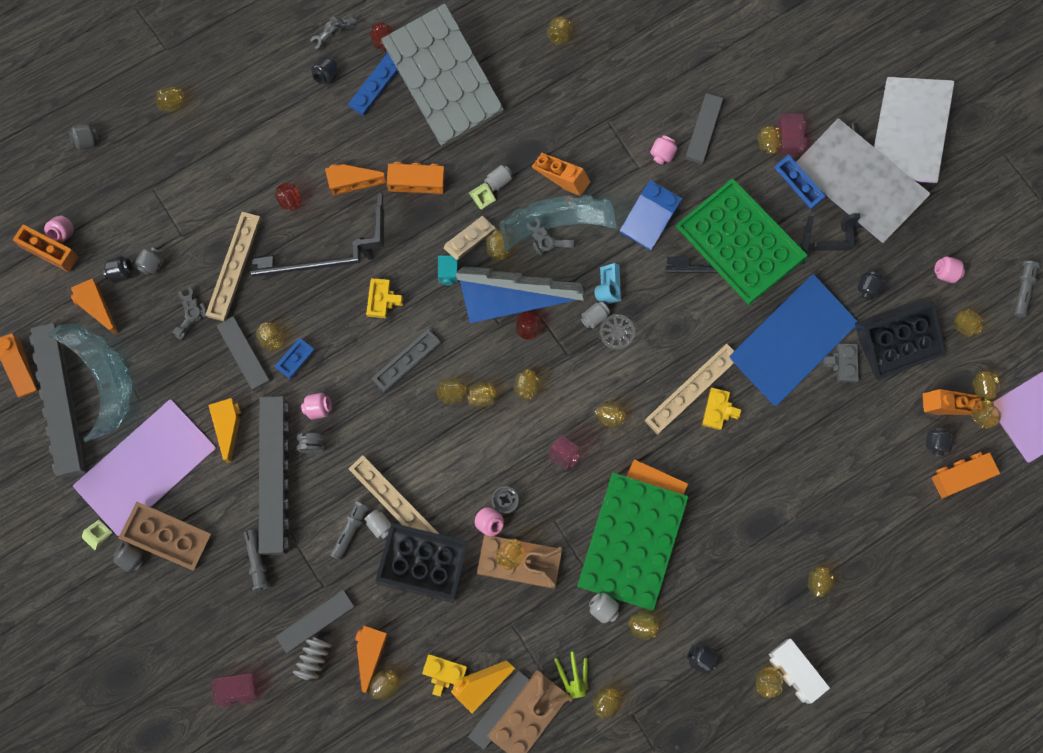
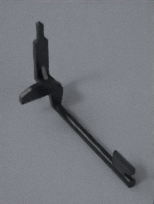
[797,123,864,251]
[251,192,385,277]
[665,216,814,273]

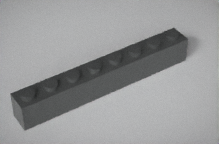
[29,323,86,479]
[259,396,289,556]

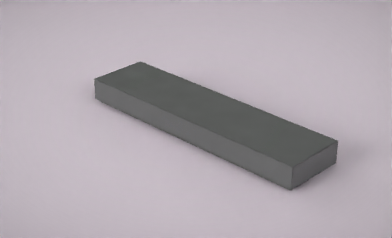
[685,93,723,164]
[216,317,270,391]
[371,328,441,393]
[275,590,355,654]
[468,671,529,750]

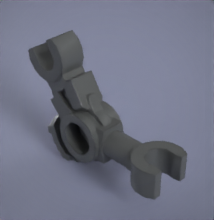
[310,16,358,50]
[526,218,574,255]
[173,287,207,340]

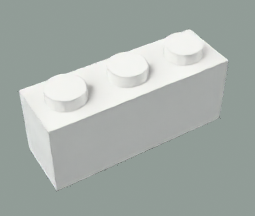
[768,639,830,704]

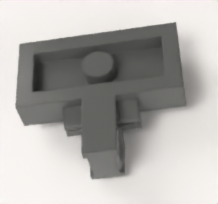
[823,343,858,383]

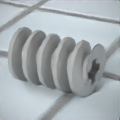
[293,637,332,683]

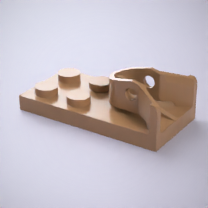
[118,501,211,571]
[477,535,562,589]
[487,670,572,753]

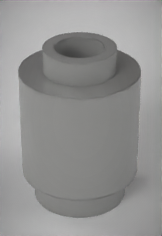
[484,165,512,192]
[581,301,610,328]
[365,510,391,540]

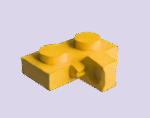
[366,279,403,318]
[702,388,741,430]
[422,654,467,697]

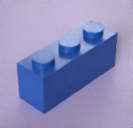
[774,154,825,210]

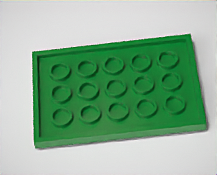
[675,178,808,306]
[577,472,688,611]

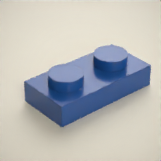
[275,338,315,380]

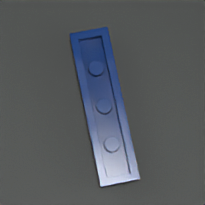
[348,53,398,116]

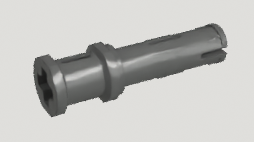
[1014,261,1041,318]
[330,501,370,560]
[244,530,270,592]

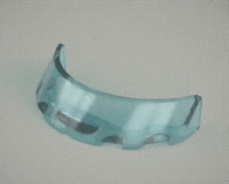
[500,195,616,251]
[49,323,132,442]

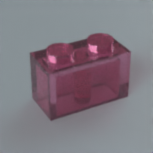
[777,114,807,155]
[548,434,580,471]
[211,673,258,708]

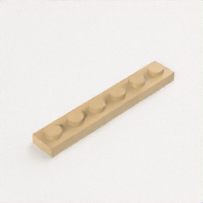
[206,212,261,322]
[645,344,734,435]
[349,455,439,534]

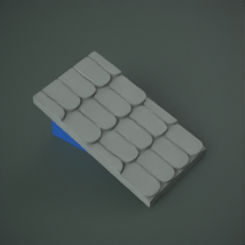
[381,4,503,147]
[456,266,584,323]

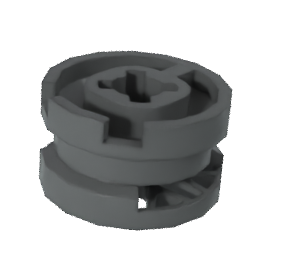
[297,433,325,454]
[491,486,519,516]

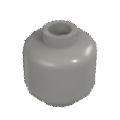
[589,593,619,623]

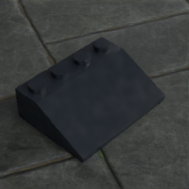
[855,298,946,380]
[375,523,469,603]

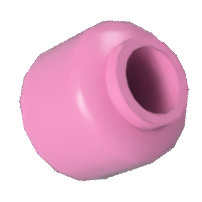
[650,136,678,165]
[44,216,74,243]
[935,256,965,283]
[301,393,332,420]
[475,507,504,536]

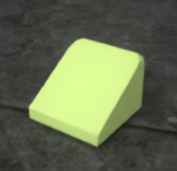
[469,183,496,209]
[82,520,112,550]

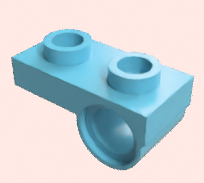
[595,263,621,305]

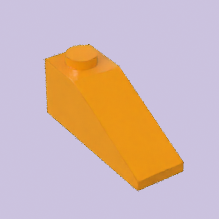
[209,398,241,463]
[451,660,515,714]

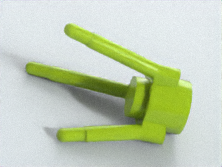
[554,651,588,698]

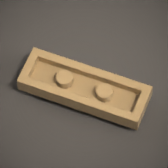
[444,216,495,260]

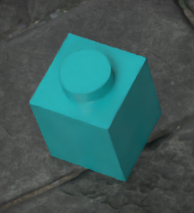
[438,256,458,286]

